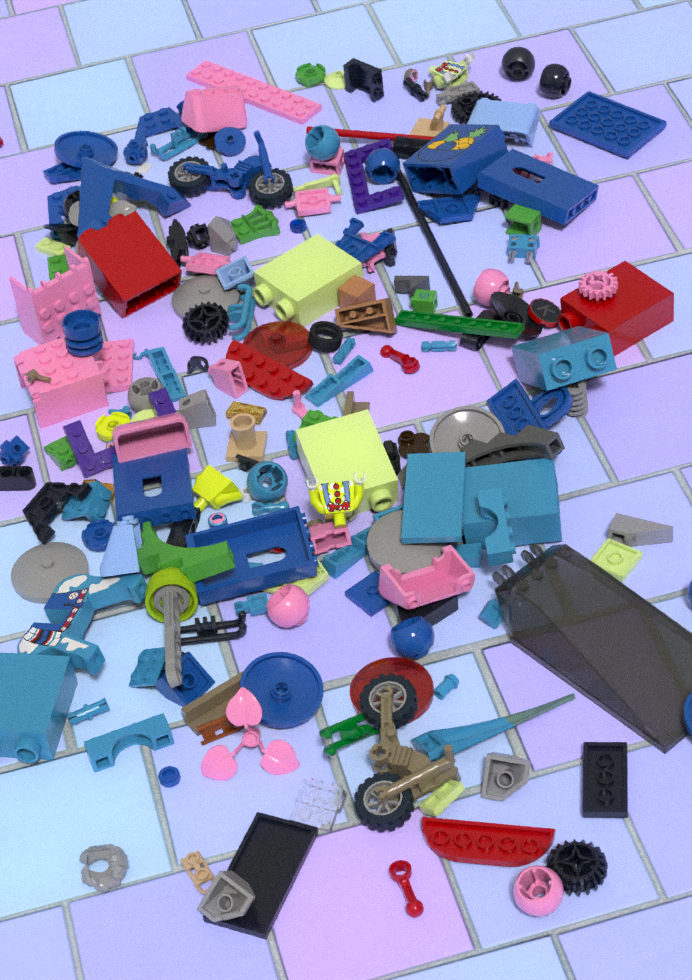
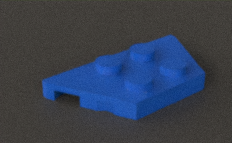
[417,193,480,224]

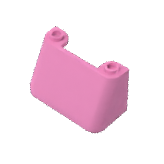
[378,545,475,610]

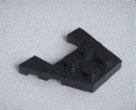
[22,482,92,545]

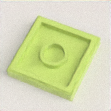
[588,538,643,582]

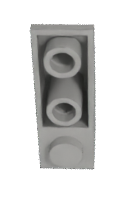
[608,513,673,547]

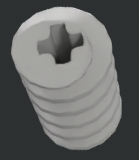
[564,380,588,418]

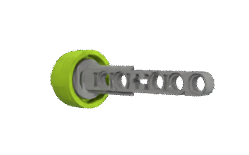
[145,567,198,688]

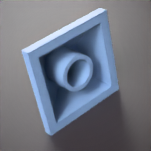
[215,255,255,290]

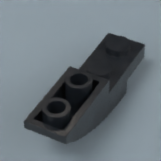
[166,219,189,268]

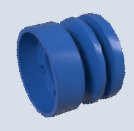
[62,309,104,356]

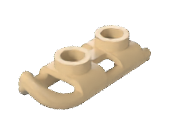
[180,850,215,895]

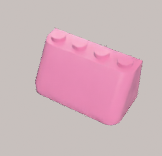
[181,85,248,133]
[111,412,192,463]

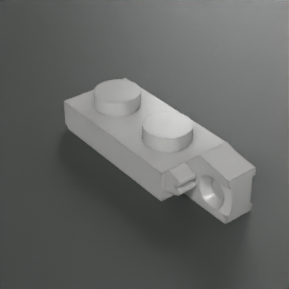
[436,81,480,105]

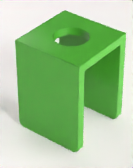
[505,204,542,235]

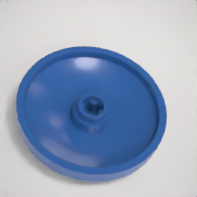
[54,131,118,168]
[239,652,324,729]

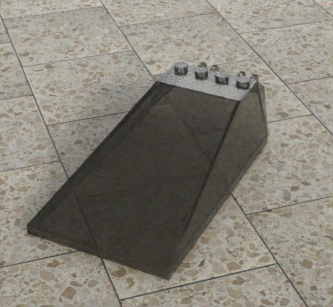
[492,543,692,754]

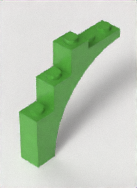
[137,521,235,583]

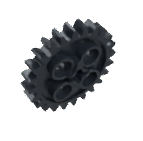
[451,90,501,124]

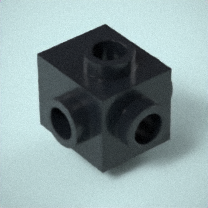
[186,223,210,249]

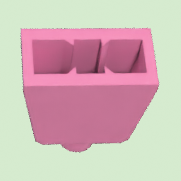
[309,146,345,177]
[208,358,249,399]

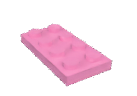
[97,339,134,393]

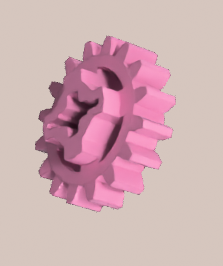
[578,270,618,301]

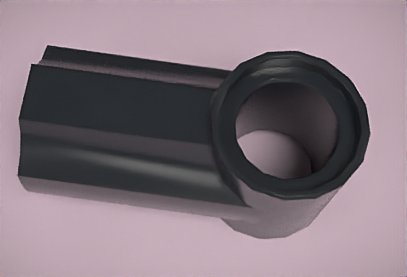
[383,440,401,476]

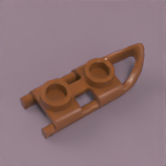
[196,715,244,746]

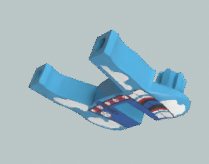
[17,574,147,675]

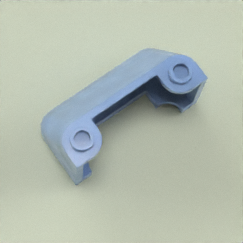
[467,98,541,147]
[99,515,143,577]

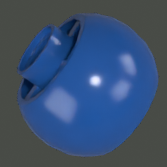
[365,148,401,184]
[390,616,435,659]

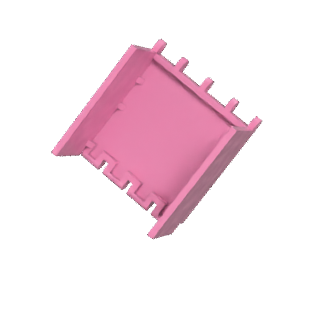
[9,246,101,345]
[14,337,109,429]

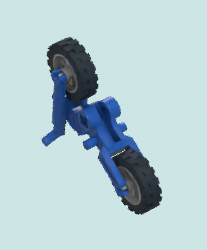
[168,130,293,208]

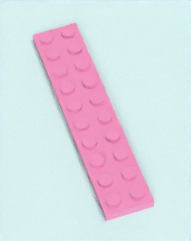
[186,60,322,125]

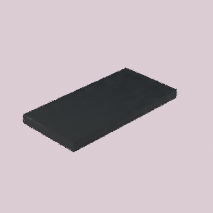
[203,812,319,940]

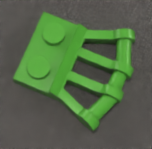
[230,204,280,245]

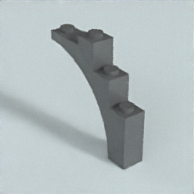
[460,424,565,467]

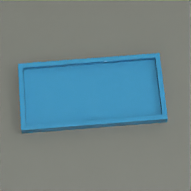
[401,452,466,544]

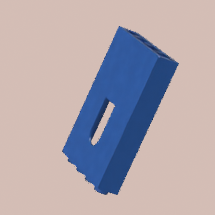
[477,149,599,225]
[112,448,196,528]
[185,506,319,605]

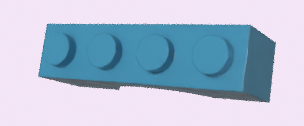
[477,487,516,566]
[84,713,174,773]

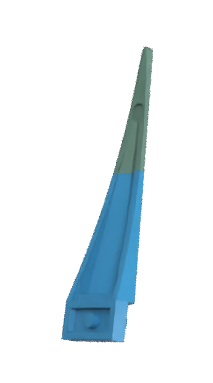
[411,693,576,760]

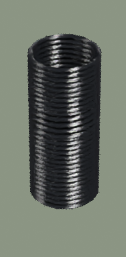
[393,136,430,158]

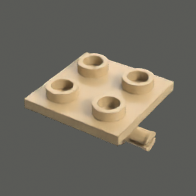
[409,105,450,137]

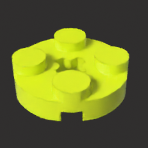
[95,412,131,442]

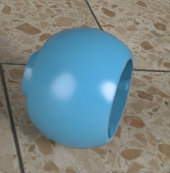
[305,125,340,161]
[246,461,288,502]

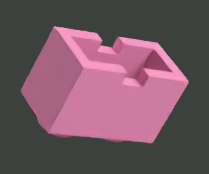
[308,521,352,555]

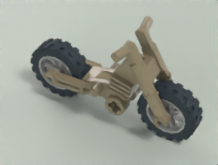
[354,673,461,832]

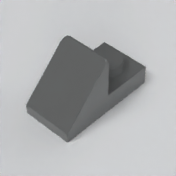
[394,276,430,298]

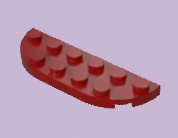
[226,339,314,400]
[422,817,556,867]

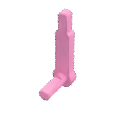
[292,390,308,420]

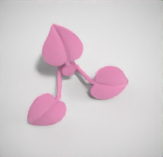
[201,687,300,781]

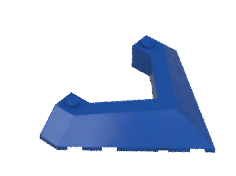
[77,156,191,238]

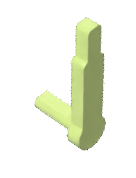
[293,174,342,195]

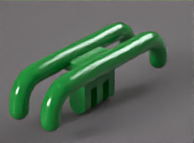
[319,708,381,756]

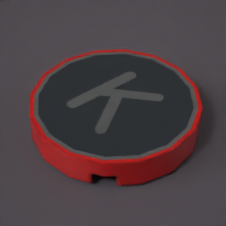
[528,298,561,328]

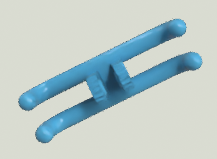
[227,284,256,341]

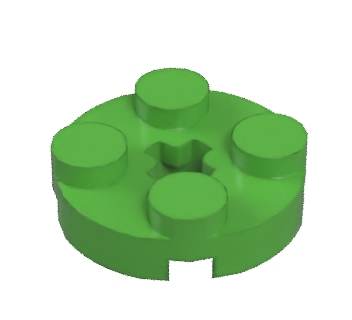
[295,63,326,88]

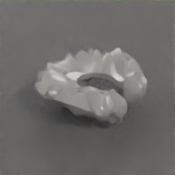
[79,844,129,892]

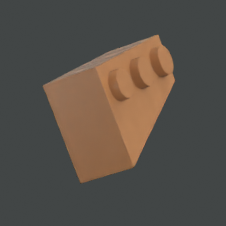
[334,298,397,334]

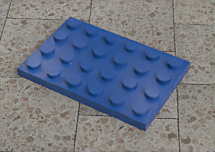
[549,91,667,158]

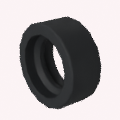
[308,321,343,352]

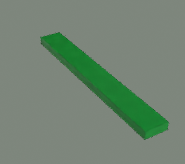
[395,310,525,339]

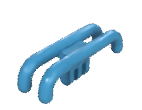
[150,126,208,160]

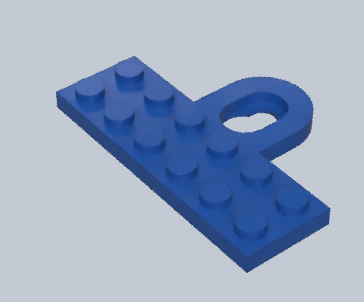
[487,379,573,460]

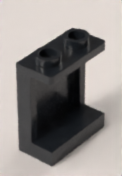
[343,58,384,103]

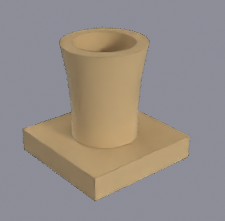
[226,413,268,462]

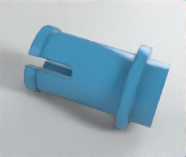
[433,674,459,700]

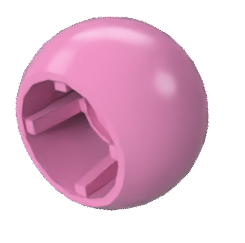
[473,268,510,307]
[266,584,310,628]
[513,865,564,917]

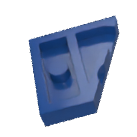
[43,162,81,183]

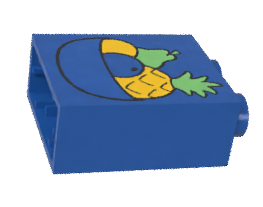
[402,124,508,194]

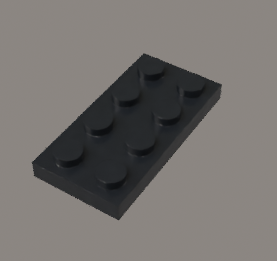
[583,742,628,818]

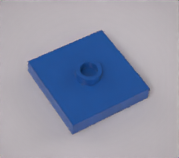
[345,571,392,617]

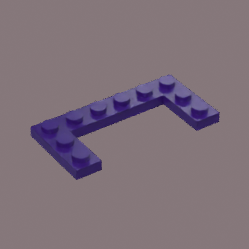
[344,138,405,215]
[63,387,176,478]

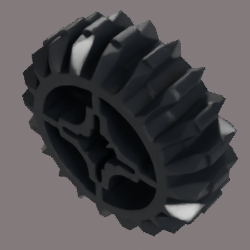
[182,301,230,345]
[546,838,608,897]

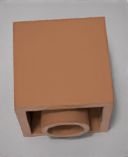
[338,275,376,308]

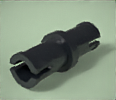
[403,77,428,102]

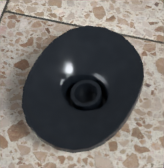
[43,224,78,245]
[490,291,542,337]

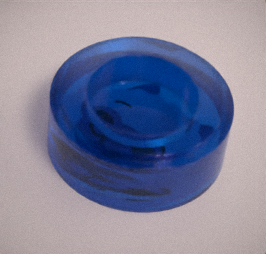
[290,219,307,234]

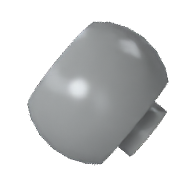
[127,377,164,413]

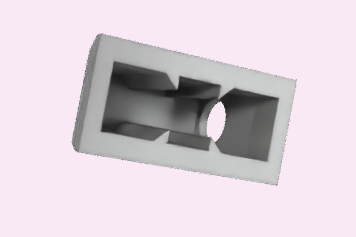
[176,389,216,429]

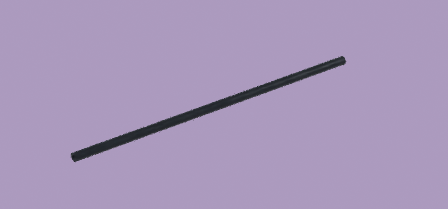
[396,169,473,317]

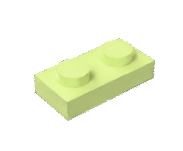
[35,237,71,257]
[419,780,465,817]

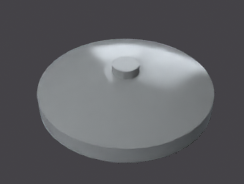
[172,275,241,322]
[430,406,505,453]
[367,510,447,575]
[11,542,89,604]

